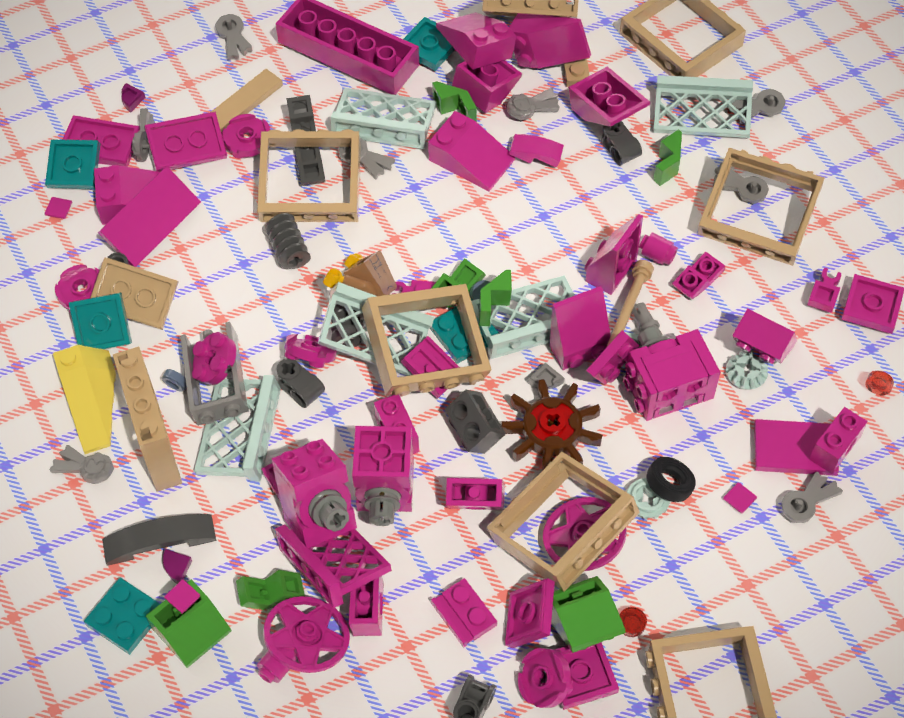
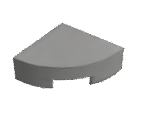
[527,362,565,389]

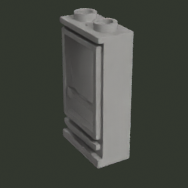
[180,321,249,426]

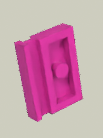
[401,336,460,399]
[431,578,498,648]

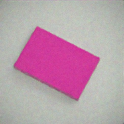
[144,111,227,172]
[62,115,140,167]
[754,419,839,476]

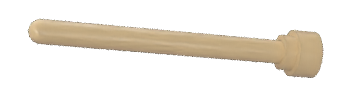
[607,260,654,346]

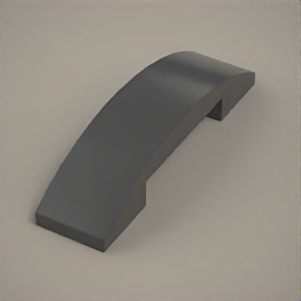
[286,95,326,185]
[102,514,217,566]

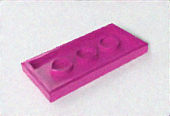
[97,166,201,267]

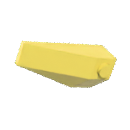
[53,345,116,455]

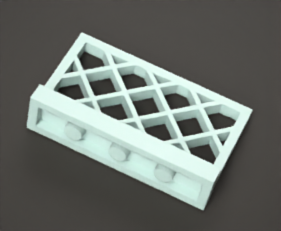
[653,75,753,138]
[331,88,436,150]
[471,275,575,359]
[317,282,434,376]
[194,375,281,482]

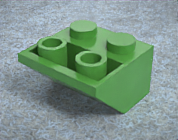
[551,576,626,653]
[146,579,232,668]

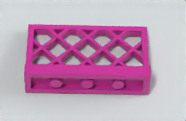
[275,524,392,609]

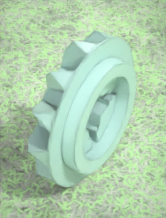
[726,351,768,390]
[627,478,670,520]

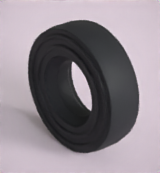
[646,457,696,502]

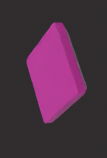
[44,197,73,219]
[723,482,757,514]
[164,579,200,614]

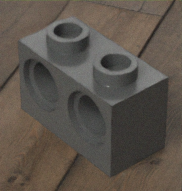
[444,389,506,454]

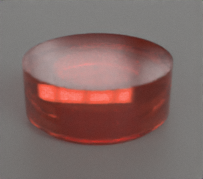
[865,370,894,396]
[619,607,647,637]

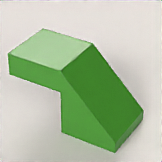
[432,81,477,122]
[653,129,682,186]
[431,258,486,308]
[479,269,512,326]
[236,570,305,610]

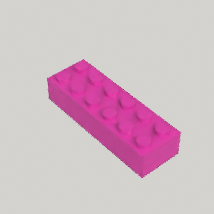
[275,0,419,95]

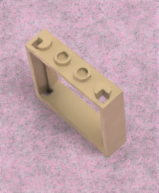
[482,0,579,18]
[619,0,746,77]
[257,129,361,222]
[698,148,825,266]
[361,284,492,397]
[112,346,183,492]
[487,452,640,592]
[645,625,777,718]

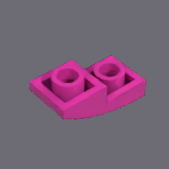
[509,134,564,167]
[672,251,726,300]

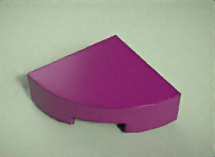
[121,83,146,113]
[163,549,192,584]

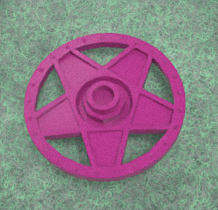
[543,497,627,571]
[263,596,350,673]

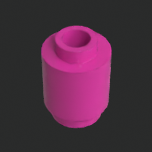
[639,232,678,266]
[257,650,297,684]

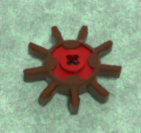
[501,379,603,471]

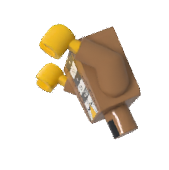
[323,250,397,296]

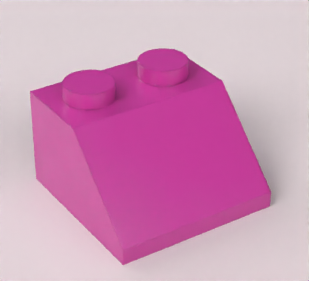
[452,60,522,113]
[732,308,797,364]

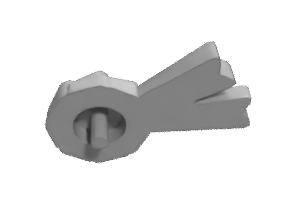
[215,14,253,60]
[506,88,560,120]
[729,88,786,125]
[132,108,155,161]
[338,138,395,180]
[713,162,769,204]
[49,445,114,484]
[781,472,843,523]

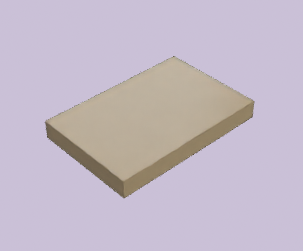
[91,257,179,330]

